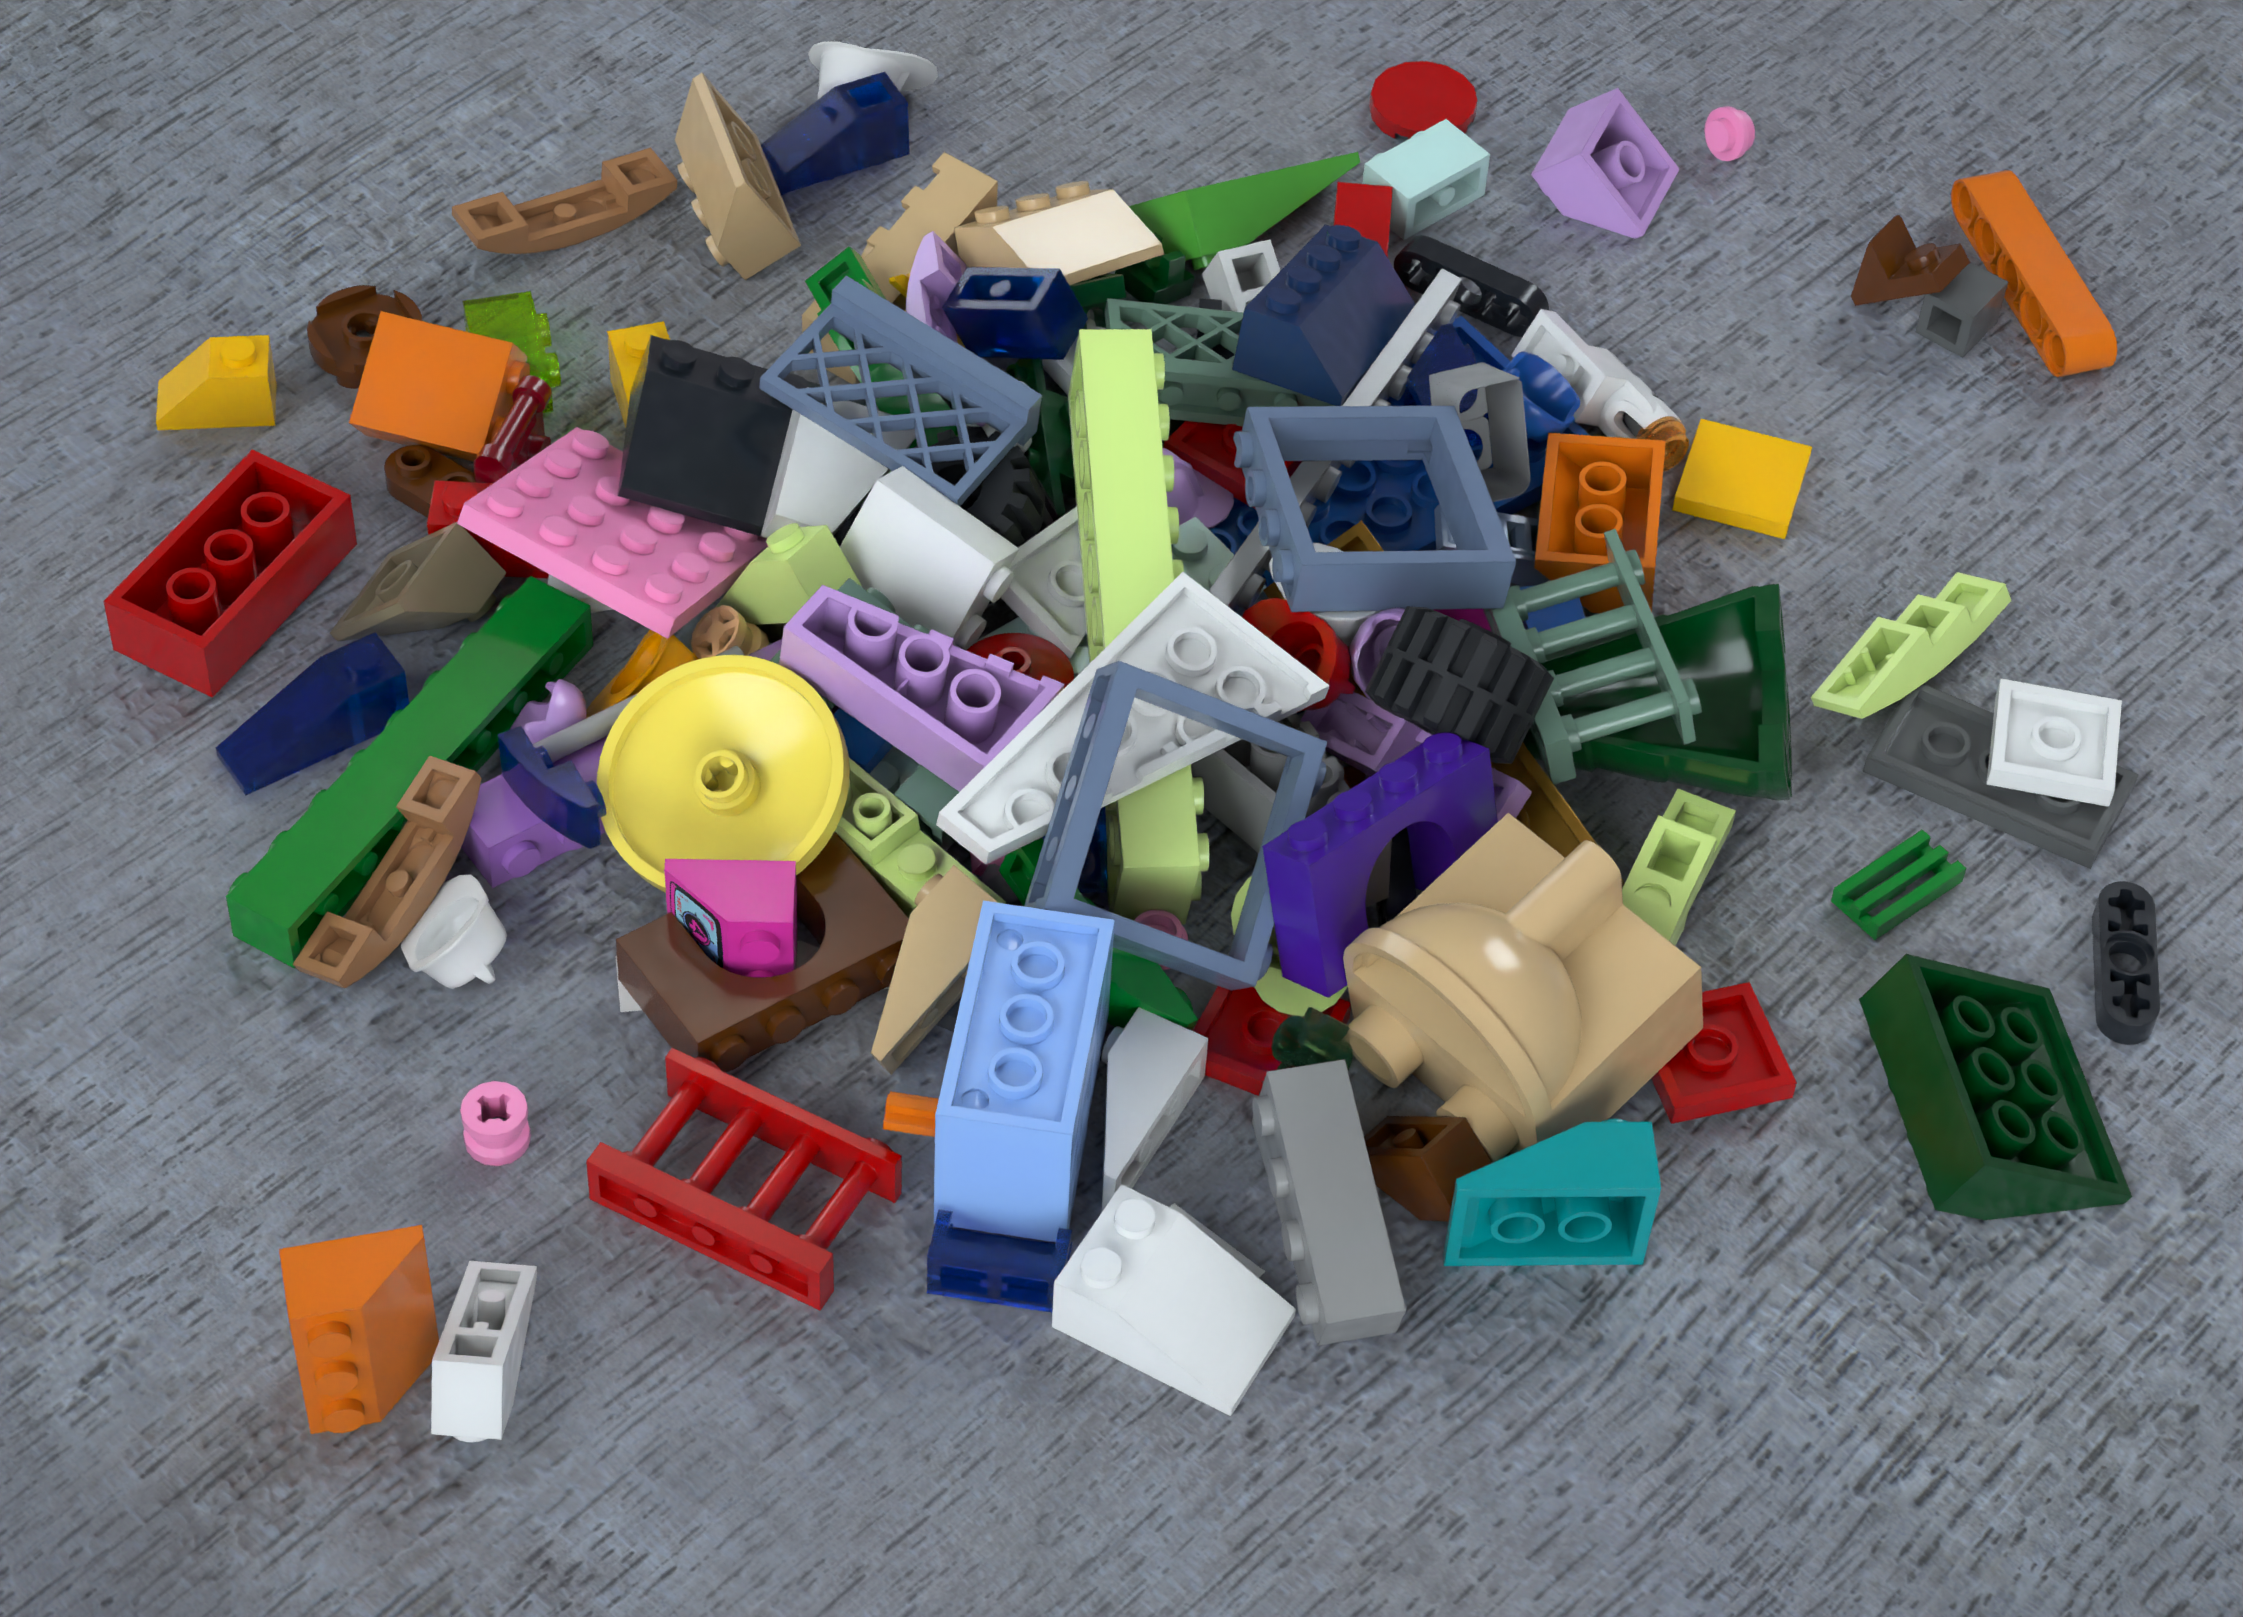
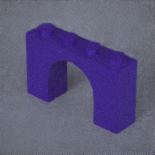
[1262,733,1498,998]

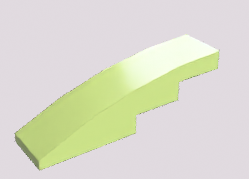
[1811,572,2011,719]

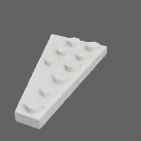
[936,572,1329,865]

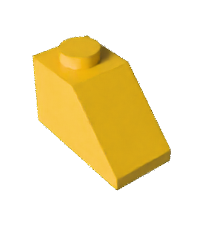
[156,335,277,430]

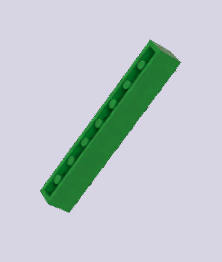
[226,576,593,969]

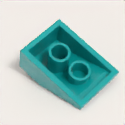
[1443,1119,1661,1266]

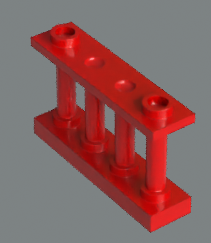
[586,1048,902,1311]

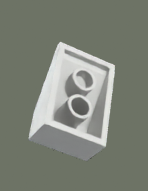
[1052,1184,1296,1416]

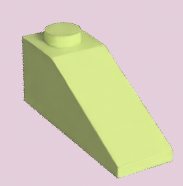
[716,523,862,625]

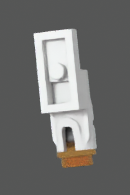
[1511,309,1689,472]

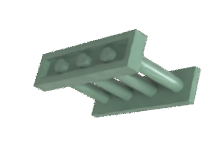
[1483,529,1702,784]

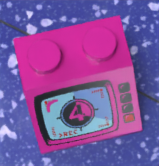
[664,859,798,977]

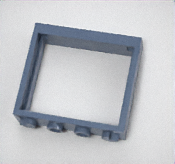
[1233,406,1517,612]
[1024,661,1327,990]

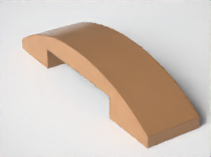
[452,148,677,254]
[293,756,482,988]

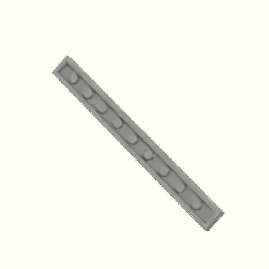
[1209,269,1462,612]

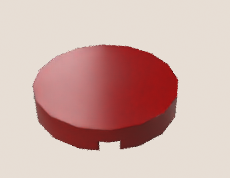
[1369,61,1478,139]

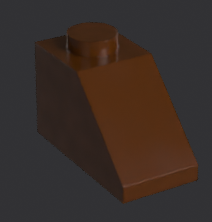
[1364,1116,1492,1222]

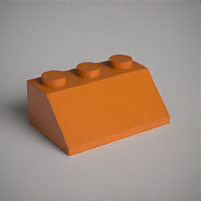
[1534,433,1666,614]
[279,1225,439,1434]

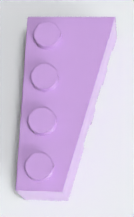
[779,585,1064,792]

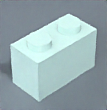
[1362,119,1490,240]

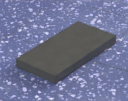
[1863,684,2139,869]

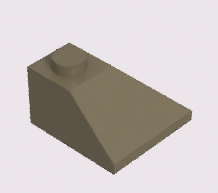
[330,522,506,641]

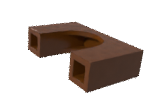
[616,832,909,1072]

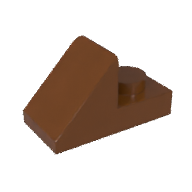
[1851,215,1970,306]

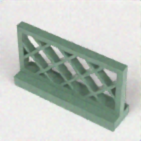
[1104,298,1346,426]

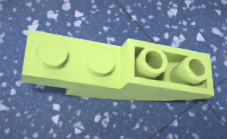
[834,758,1006,918]
[1622,789,1736,946]

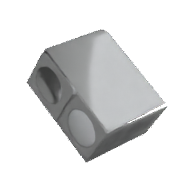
[1429,362,1530,502]

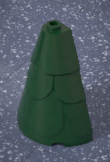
[1523,584,1792,801]

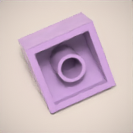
[1531,88,1679,239]

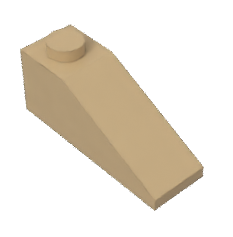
[871,865,998,1075]

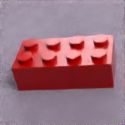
[103,450,357,698]

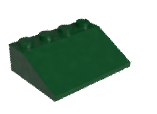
[1859,954,2132,1220]

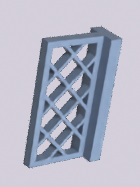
[759,276,1042,506]

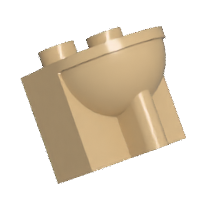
[1342,813,1703,1163]

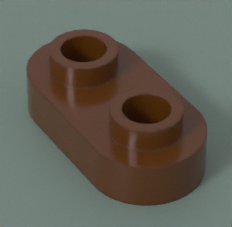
[384,445,476,518]

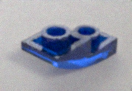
[498,726,606,849]

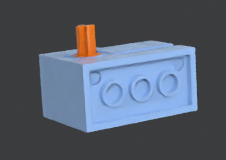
[883,901,1115,1244]

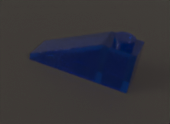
[215,632,409,796]

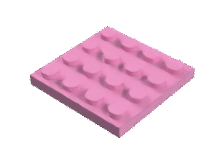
[457,427,768,639]

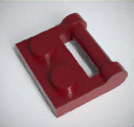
[474,375,552,483]

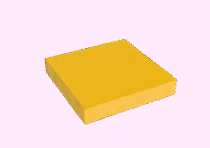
[1672,419,1812,539]

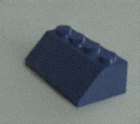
[1232,224,1416,406]

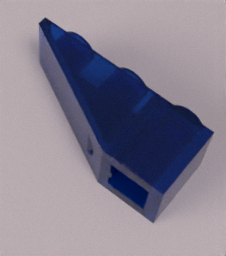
[761,72,910,195]

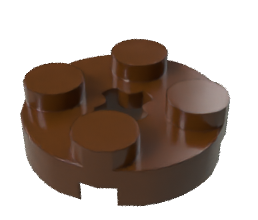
[307,285,423,389]

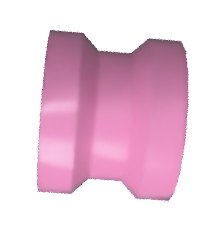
[460,1081,531,1166]

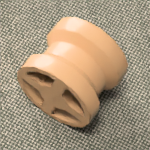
[691,605,769,659]

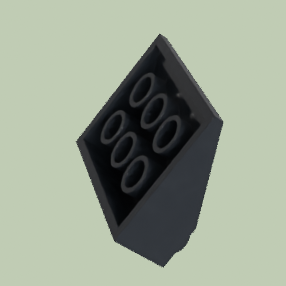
[618,335,867,547]

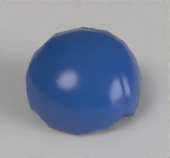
[1502,351,1581,442]

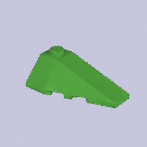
[1129,152,1360,270]

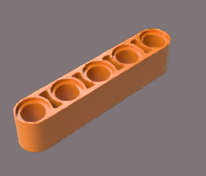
[1951,170,2117,377]

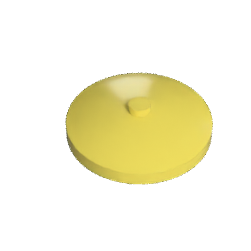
[596,655,850,893]

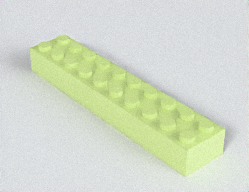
[1068,329,1209,925]

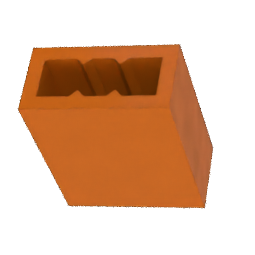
[349,311,530,462]

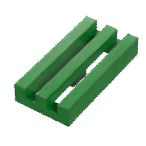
[1831,830,1966,940]

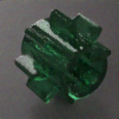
[1272,1007,1353,1070]

